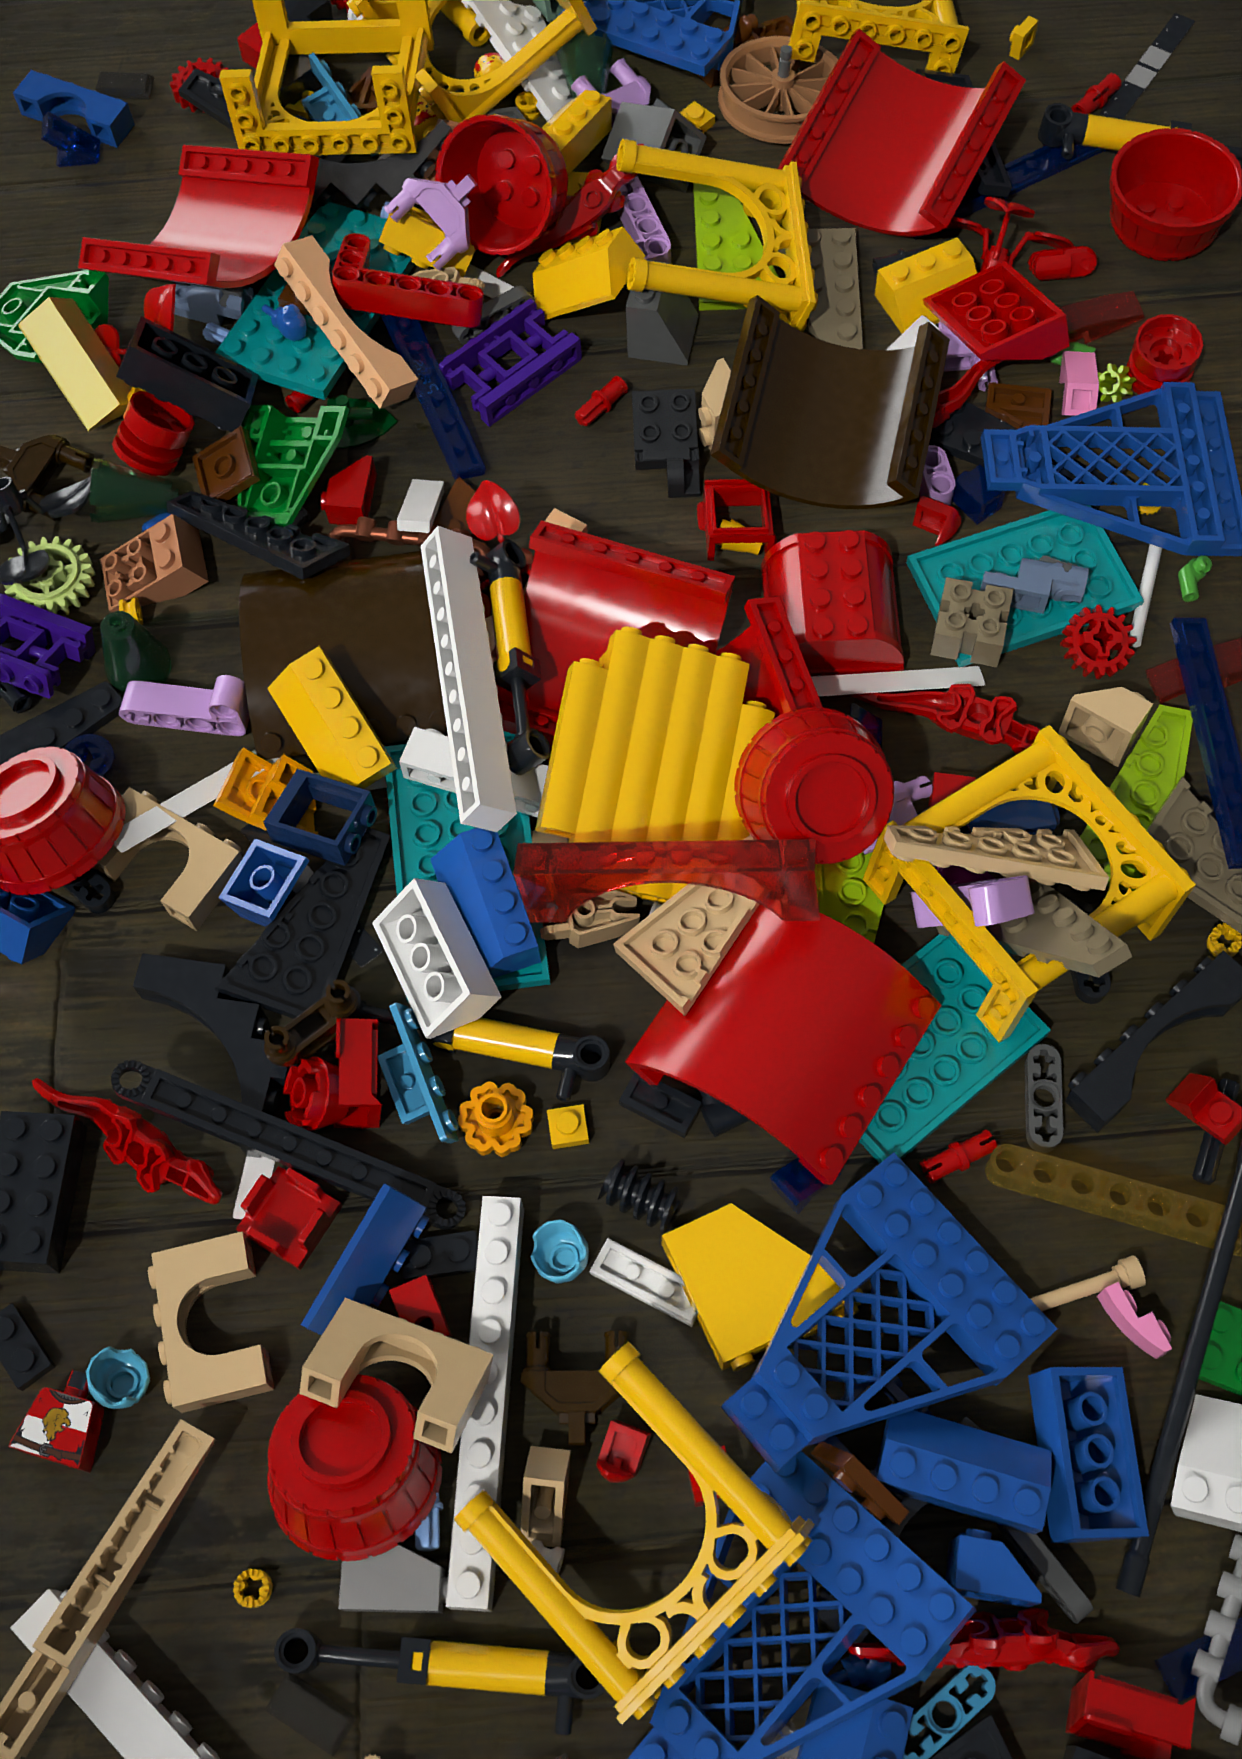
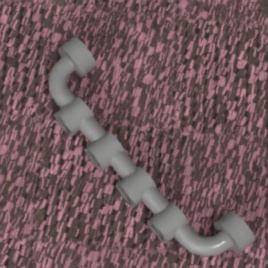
[1191,1533,1242,1746]

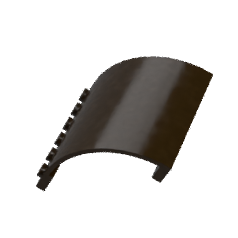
[710,295,950,509]
[239,551,448,760]

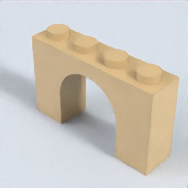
[92,787,243,931]
[148,1231,274,1413]
[299,1298,494,1453]

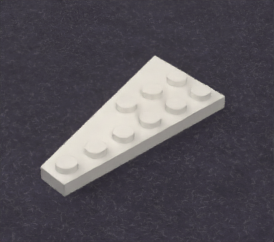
[462,0,573,122]

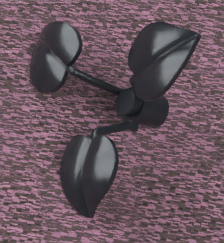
[0,476,93,585]

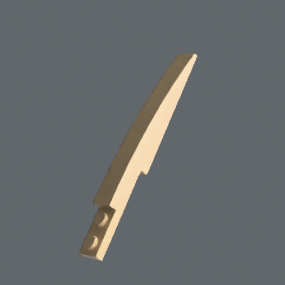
[0,1419,216,1759]

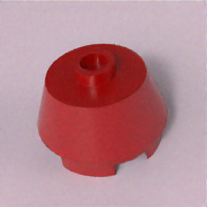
[283,1056,349,1131]

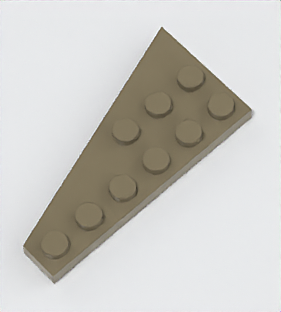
[778,228,863,349]
[1146,777,1242,934]
[936,878,1132,977]

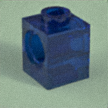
[952,465,1006,525]

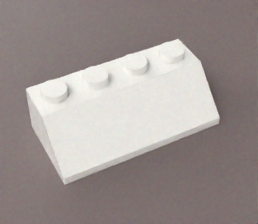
[372,878,501,1039]

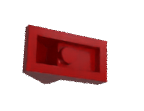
[1165,1073,1242,1145]

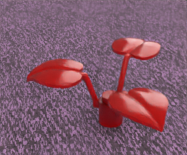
[945,197,1074,272]
[95,284,176,368]
[466,480,534,618]

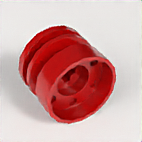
[1127,314,1203,395]
[112,391,195,476]

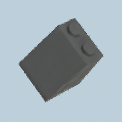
[601,102,707,193]
[626,260,699,366]

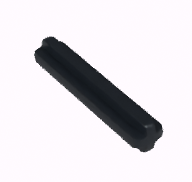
[1193,1078,1240,1185]

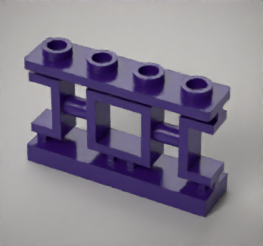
[439,298,582,427]
[0,593,96,699]

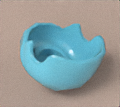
[530,1219,589,1284]
[86,1346,150,1409]

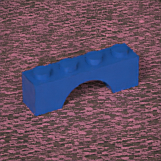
[13,70,135,148]

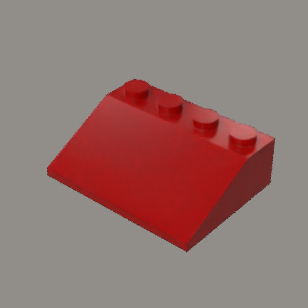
[923,261,1070,360]

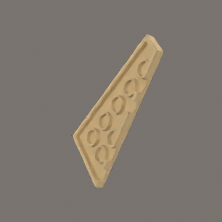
[883,825,1109,891]
[613,835,789,1016]

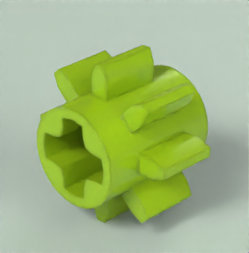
[1098,364,1136,403]

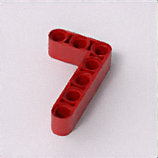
[332,233,484,328]

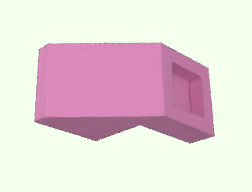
[1059,351,1099,416]

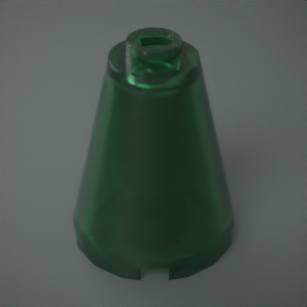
[557,30,613,100]
[90,458,179,523]
[100,611,171,694]

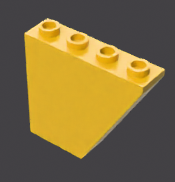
[662,1203,863,1371]

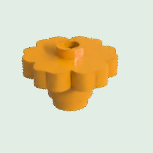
[458,1081,534,1157]

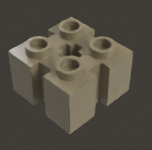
[930,577,1013,667]

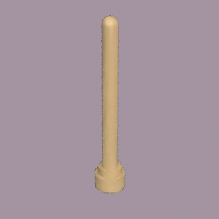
[1030,1255,1146,1311]

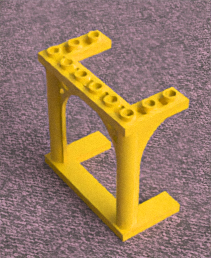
[219,0,434,155]
[346,0,597,123]
[863,725,1196,1043]

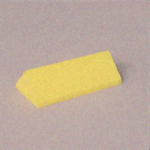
[18,297,132,432]

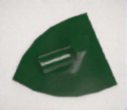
[327,395,398,449]

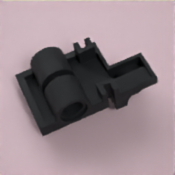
[632,388,700,498]

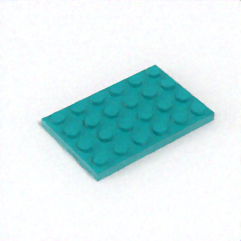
[906,505,1144,668]
[859,934,1051,1164]

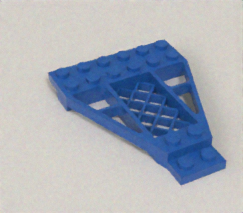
[558,0,743,77]
[981,382,1242,556]
[721,1152,1058,1473]
[627,1451,976,1759]

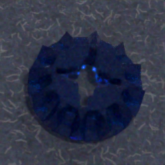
[64,734,116,777]

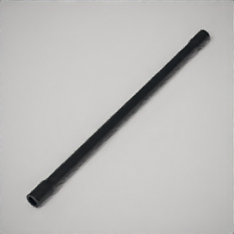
[1116,1141,1242,1598]

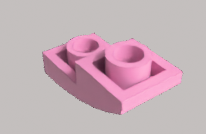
[1097,1282,1172,1359]

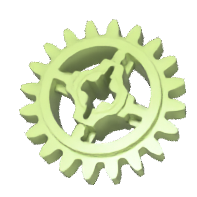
[4,536,96,615]

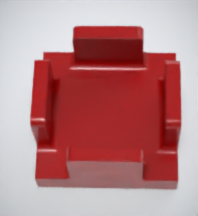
[235,1166,343,1271]

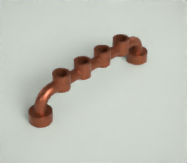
[328,517,491,582]

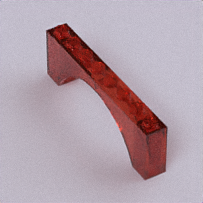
[514,839,821,923]

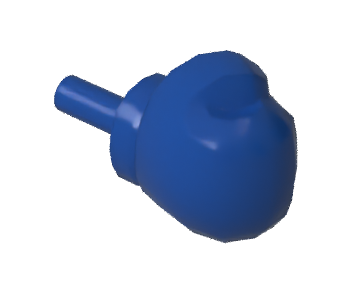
[262,304,307,342]
[828,1641,892,1689]

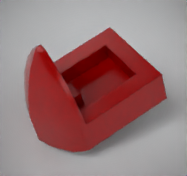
[913,495,962,546]
[596,1419,651,1483]

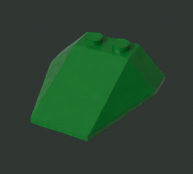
[0,270,109,363]
[238,405,350,527]

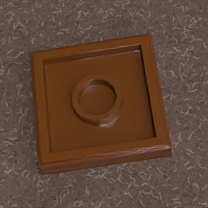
[192,426,261,502]

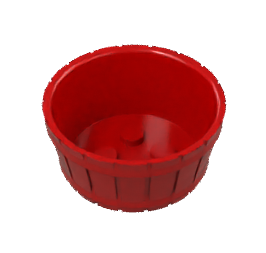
[435,114,568,255]
[1110,128,1242,261]
[734,707,894,864]
[0,747,126,895]
[267,1374,442,1561]

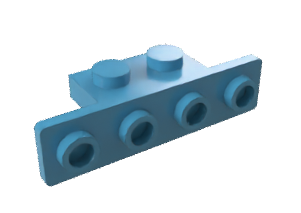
[301,52,377,157]
[377,1002,459,1144]

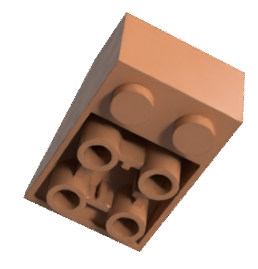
[100,514,209,613]

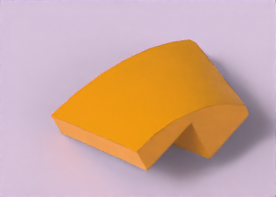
[213,747,318,835]

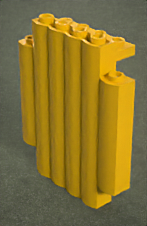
[535,627,775,904]

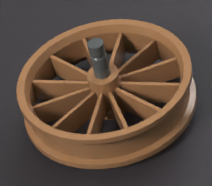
[718,36,838,144]

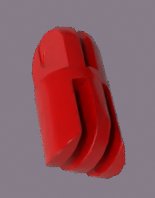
[1028,246,1098,281]

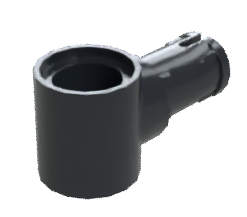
[699,1090,749,1137]

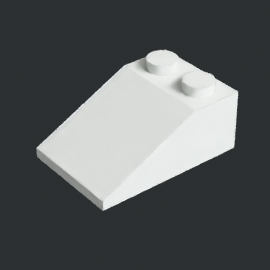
[1171,1394,1242,1532]

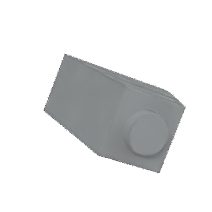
[338,1545,448,1613]

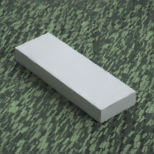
[397,479,444,533]
[589,1238,698,1327]

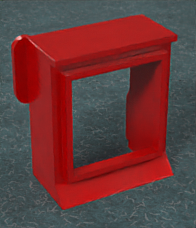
[697,479,777,561]
[334,1018,382,1128]
[1065,1670,1196,1759]

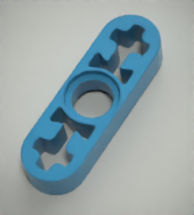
[903,1666,996,1759]

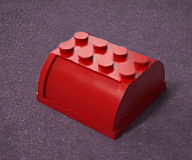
[761,530,904,677]

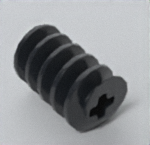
[598,1159,684,1234]

